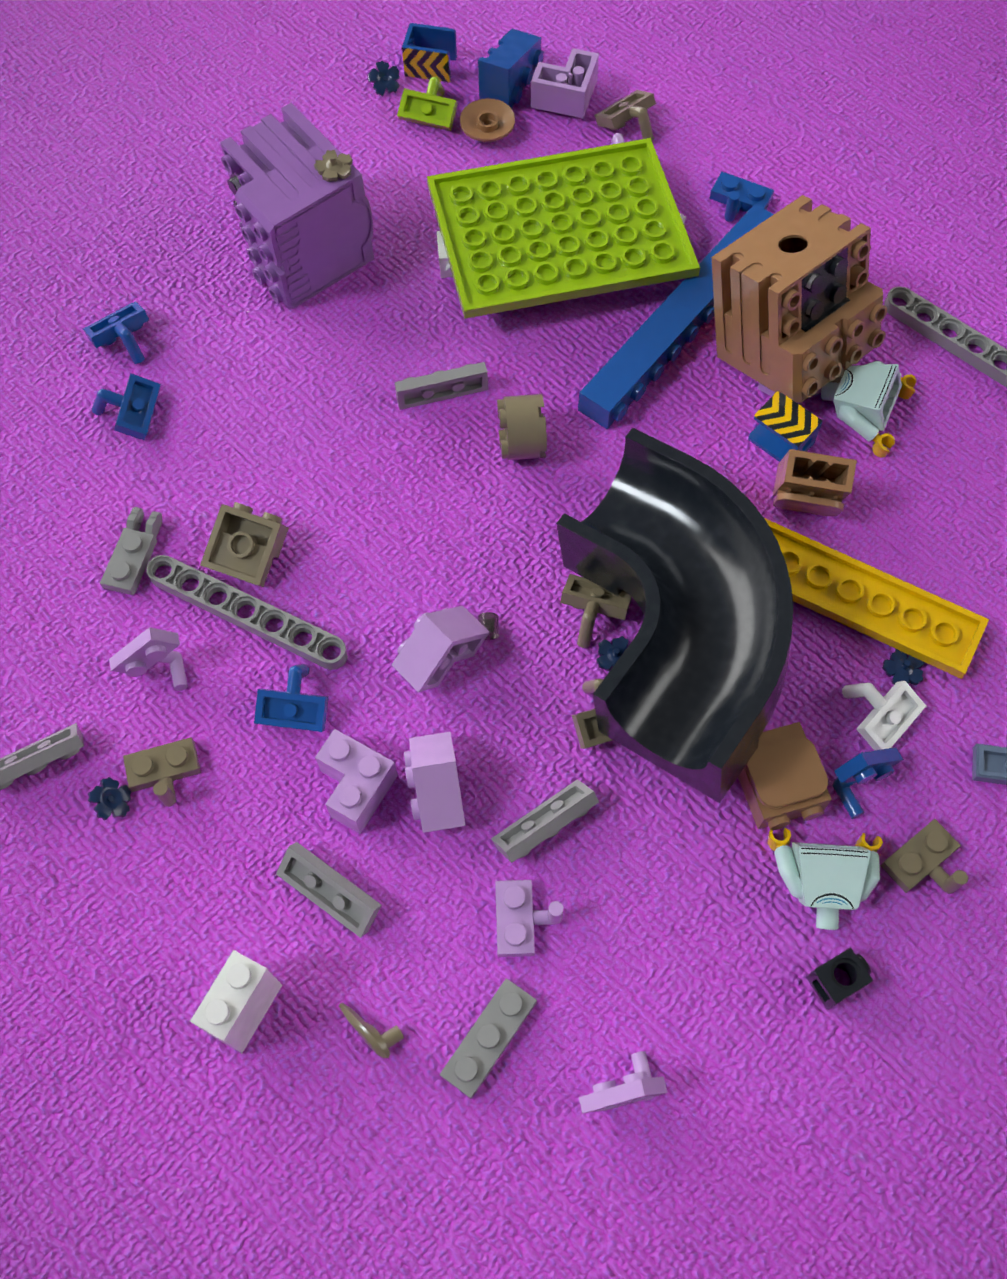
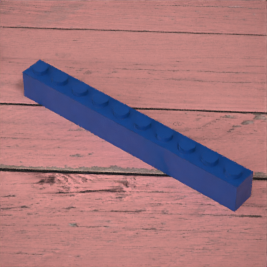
[578,204,774,429]

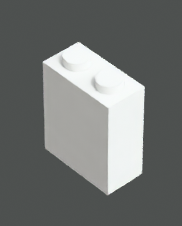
[190,950,282,1053]

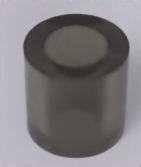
[478,612,499,640]

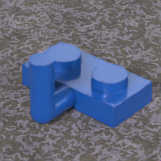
[709,171,774,222]
[83,301,149,364]
[92,373,161,440]
[254,664,328,732]
[833,747,904,819]

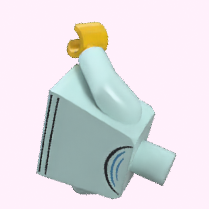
[821,361,917,458]
[768,828,883,930]

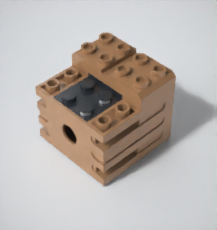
[711,195,887,403]

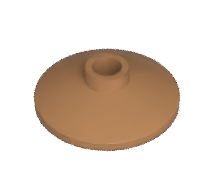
[460,98,515,142]

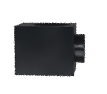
[806,947,873,1010]

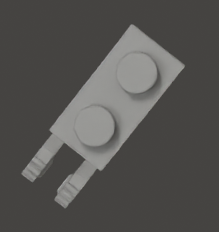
[100,507,163,595]

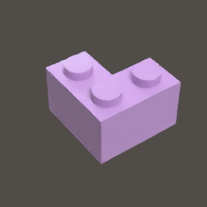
[531,48,599,118]
[392,606,490,693]
[315,729,398,834]
[404,732,466,833]

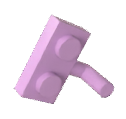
[109,627,188,691]
[495,880,564,957]
[579,1051,668,1114]

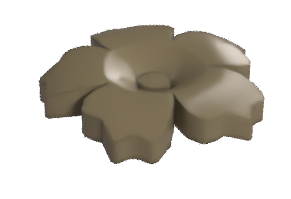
[314,150,353,182]

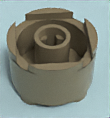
[497,394,547,460]

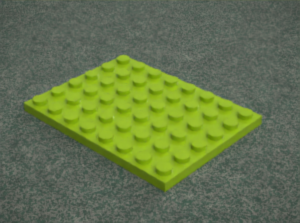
[427,138,700,319]

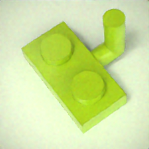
[397,76,458,131]

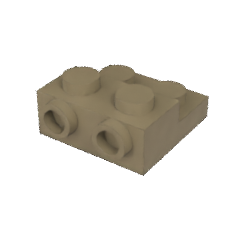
[200,502,289,587]

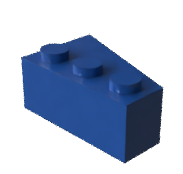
[478,29,544,109]

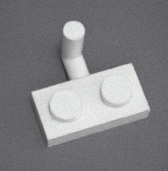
[842,681,926,750]

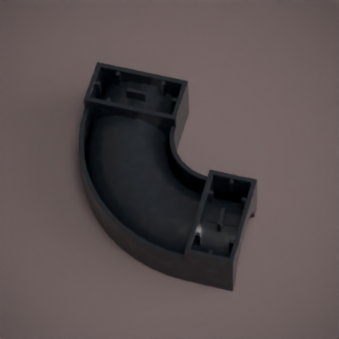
[556,428,793,803]

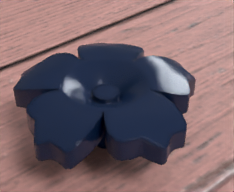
[367,60,400,96]
[596,636,629,671]
[882,649,924,685]
[88,777,131,820]

